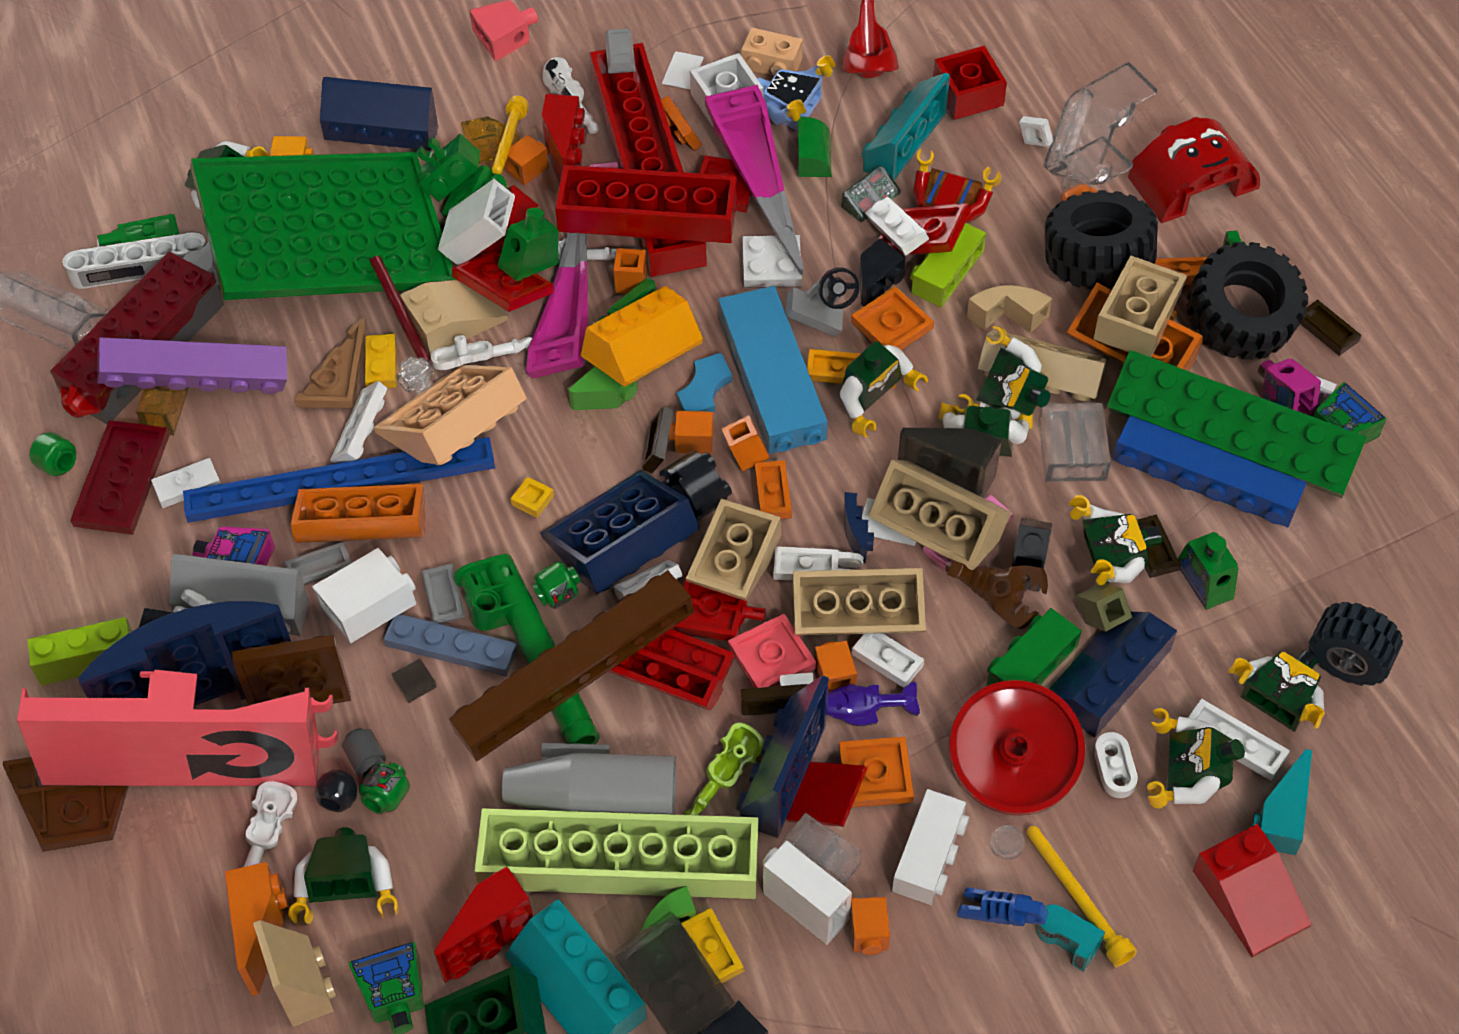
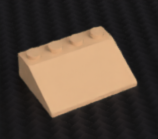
[373,365,527,465]

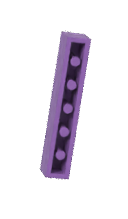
[97,338,287,394]

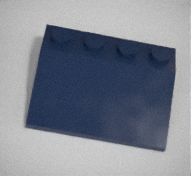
[540,470,700,594]
[736,675,829,838]

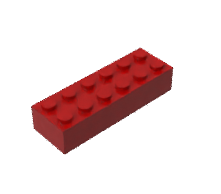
[555,165,737,243]

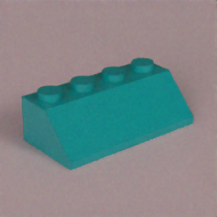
[862,73,950,183]
[505,899,647,1034]

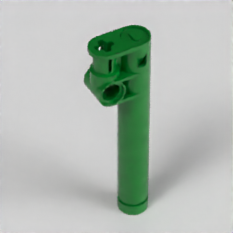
[453,554,600,744]

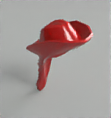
[842,0,899,78]

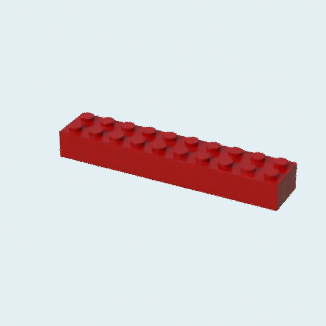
[590,43,707,277]

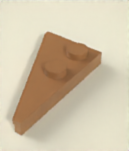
[294,319,367,409]

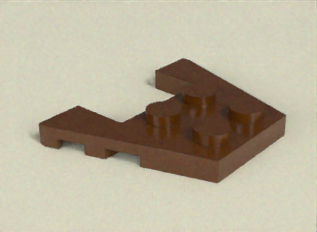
[3,757,129,852]

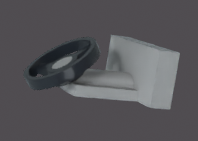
[786,267,860,337]

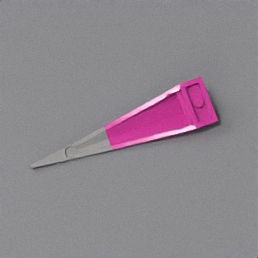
[705,85,804,275]
[526,233,588,379]

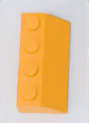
[581,286,703,387]

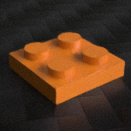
[851,286,934,350]
[839,736,914,808]

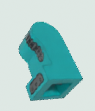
[1036,904,1105,972]

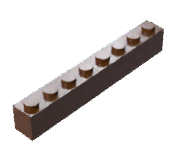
[449,570,695,762]

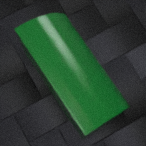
[798,117,832,177]

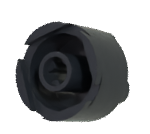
[660,451,732,522]

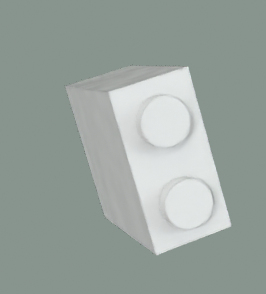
[438,179,515,265]
[312,548,417,644]
[763,840,852,945]

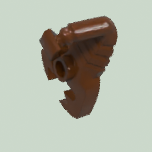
[945,560,1048,630]

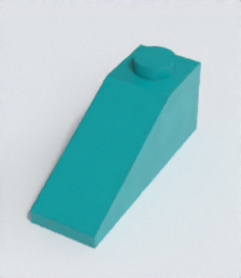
[1251,749,1312,855]

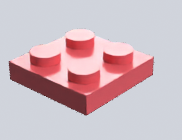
[728,614,817,688]

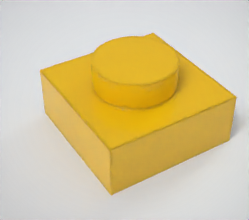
[510,476,554,518]

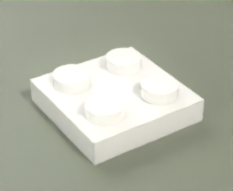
[743,235,802,288]

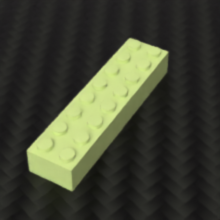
[475,808,758,899]

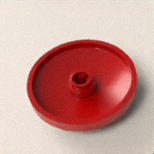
[949,680,1085,816]

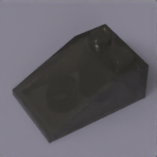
[898,427,1002,498]

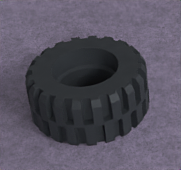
[1045,190,1158,290]
[1186,242,1309,360]

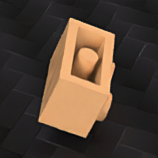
[741,27,803,76]

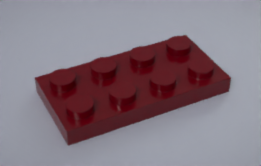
[70,420,170,535]

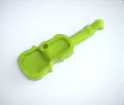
[684,723,764,815]

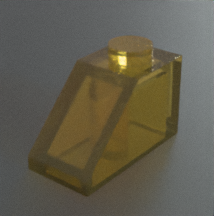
[461,116,520,163]
[136,386,189,436]

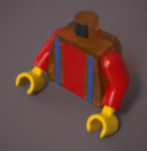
[913,149,1002,223]

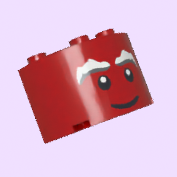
[1128,117,1260,224]

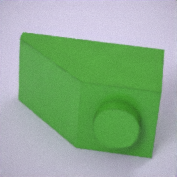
[568,366,638,410]

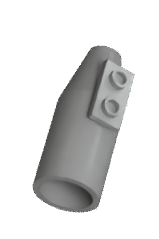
[502,743,676,815]

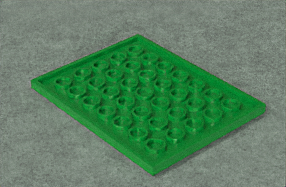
[190,152,456,300]

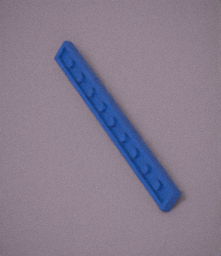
[183,437,495,523]

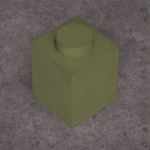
[1076,583,1132,631]

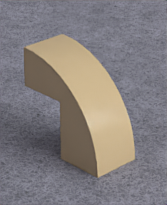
[967,285,1053,333]

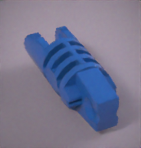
[957,887,1049,926]

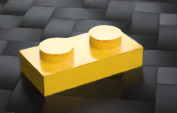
[365,333,397,388]
[680,908,745,988]

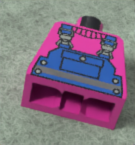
[1258,358,1321,417]
[192,527,275,566]

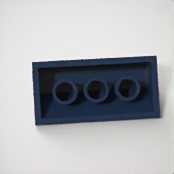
[320,77,439,151]
[1049,611,1177,737]

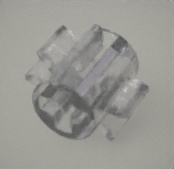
[396,356,434,393]

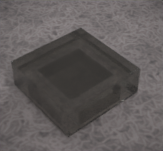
[391,658,437,703]

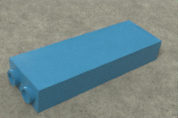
[718,285,828,454]

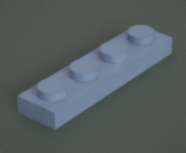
[383,614,517,677]

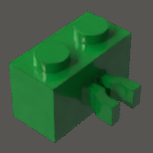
[417,133,481,202]

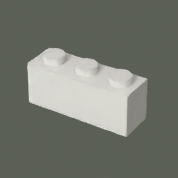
[892,789,970,906]

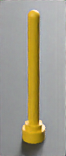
[492,95,529,175]
[1026,825,1137,967]

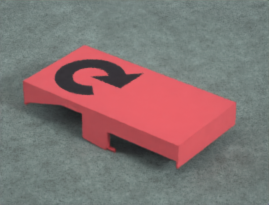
[17,670,338,786]

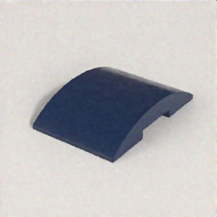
[78,601,291,706]

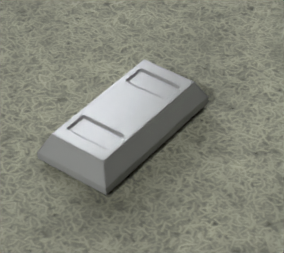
[605,28,636,74]
[283,541,352,585]
[421,563,466,624]

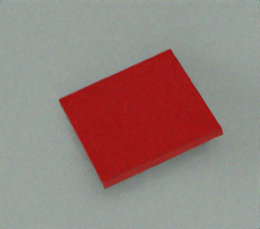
[786,762,867,827]

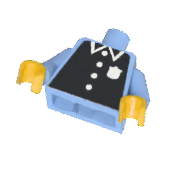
[758,55,836,131]

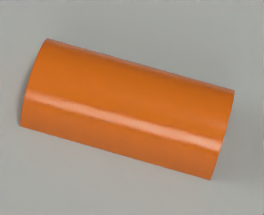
[1067,283,1203,371]
[291,484,425,543]

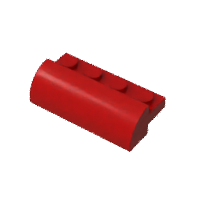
[609,629,735,711]

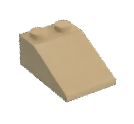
[1093,256,1187,357]
[400,280,508,356]
[686,499,782,601]
[253,920,337,1027]

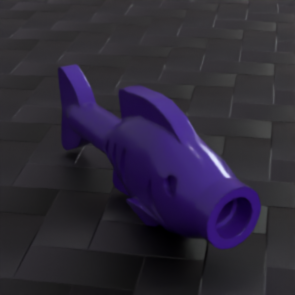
[827,682,920,726]

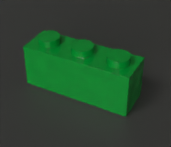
[986,608,1082,686]

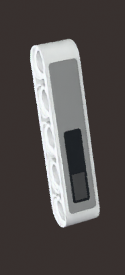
[62,232,206,289]

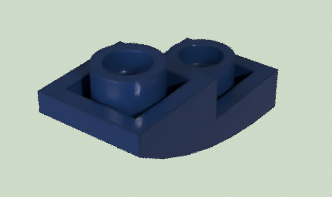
[844,492,874,563]

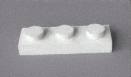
[865,197,929,256]
[330,381,387,464]
[1188,699,1290,781]

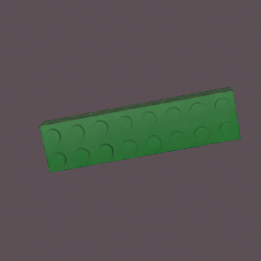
[1107,350,1367,498]

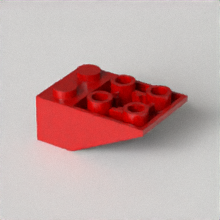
[541,94,586,182]
[434,866,533,983]

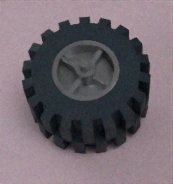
[1308,602,1403,686]

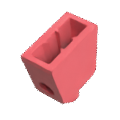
[470,0,538,61]

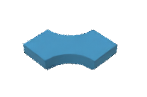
[676,353,732,413]

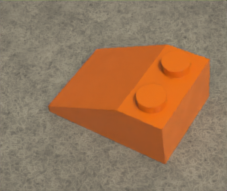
[225,862,288,996]

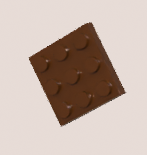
[232,635,351,705]

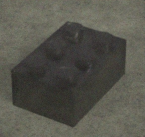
[611,912,736,1034]

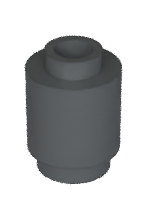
[342,728,386,779]

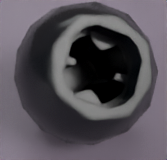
[315,770,358,812]

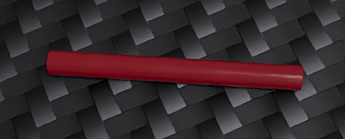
[369,255,431,365]

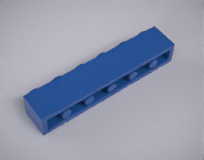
[1113,415,1307,527]

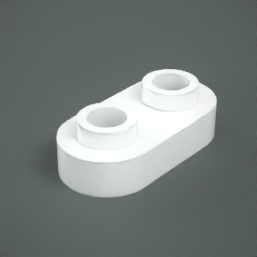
[1094,732,1138,798]

